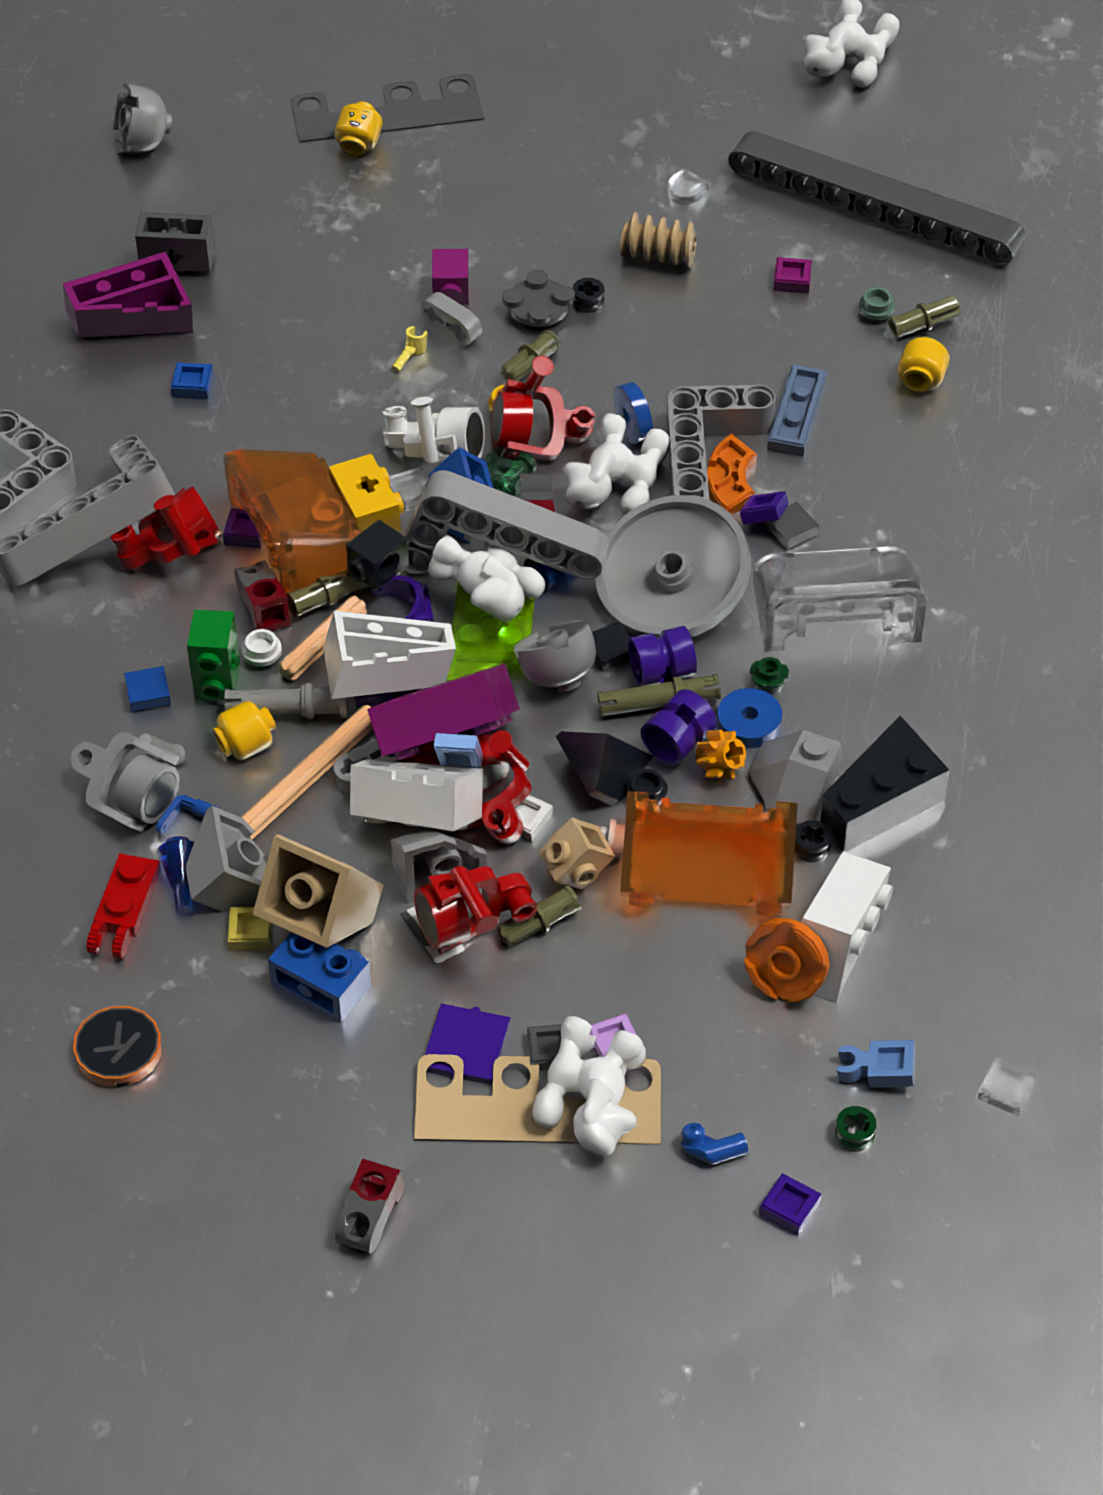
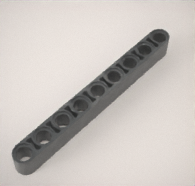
[728,131,1026,266]

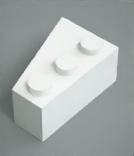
[350,759,483,831]
[801,851,893,1003]

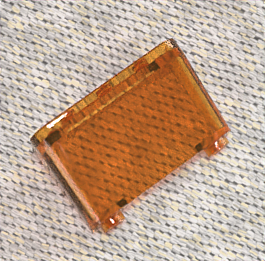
[223,449,362,594]
[620,791,798,916]

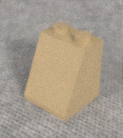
[253,834,384,948]

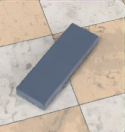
[767,364,828,457]

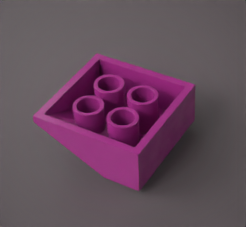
[367,663,520,760]

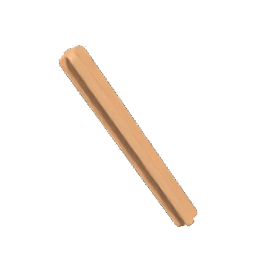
[241,705,373,840]

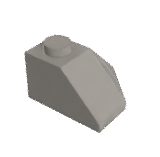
[748,730,842,828]
[185,806,269,912]
[391,829,487,903]

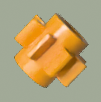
[695,729,746,780]

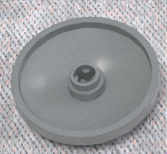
[595,495,751,638]

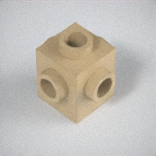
[539,818,616,890]

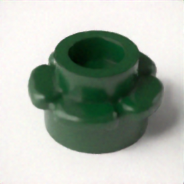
[750,657,789,694]

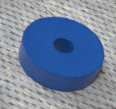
[613,382,653,444]
[717,688,782,748]

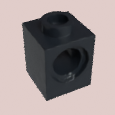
[346,519,409,590]

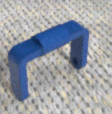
[155,795,221,835]

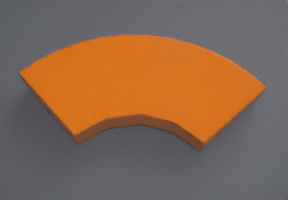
[707,433,757,516]

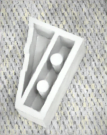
[323,611,456,699]

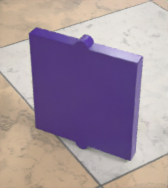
[425,1003,511,1085]

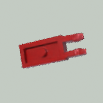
[86,853,161,959]

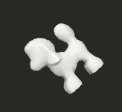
[803,0,900,88]
[562,413,670,515]
[428,534,545,622]
[532,1016,646,1156]

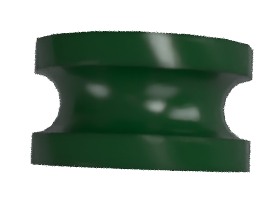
[835,1106,877,1152]

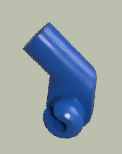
[681,1123,748,1164]

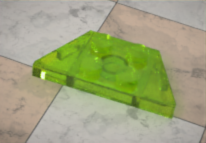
[446,582,535,682]

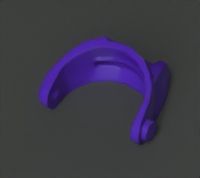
[371,576,434,622]

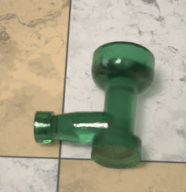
[484,452,537,496]

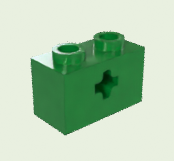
[187,609,241,701]

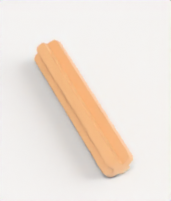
[278,596,367,681]

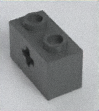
[135,212,215,272]

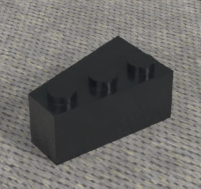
[820,715,949,852]

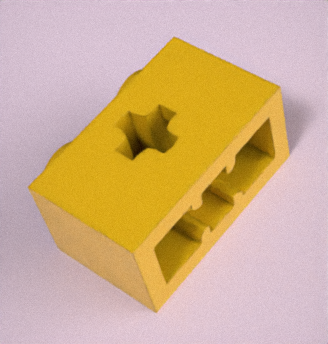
[329,453,405,538]

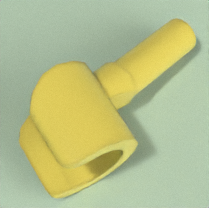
[391,326,427,373]

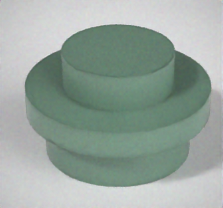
[859,287,895,320]

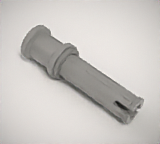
[224,682,348,719]

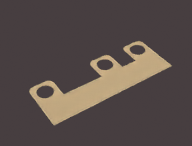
[414,1054,661,1144]

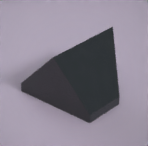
[555,731,653,806]

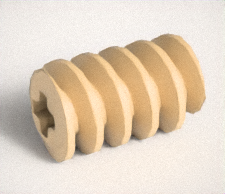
[619,212,697,268]

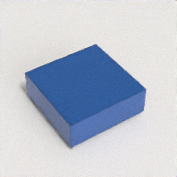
[171,362,214,399]
[124,666,171,712]

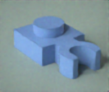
[837,1040,916,1087]

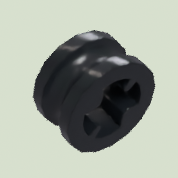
[573,277,605,313]
[793,820,832,862]

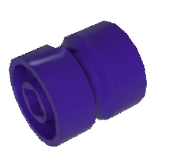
[628,626,697,687]
[640,689,717,766]

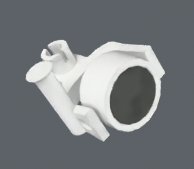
[382,397,485,463]

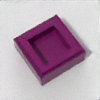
[773,257,812,293]

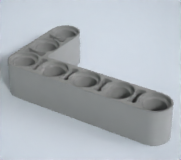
[666,385,776,500]
[0,409,77,540]
[0,435,175,587]
[404,470,609,580]

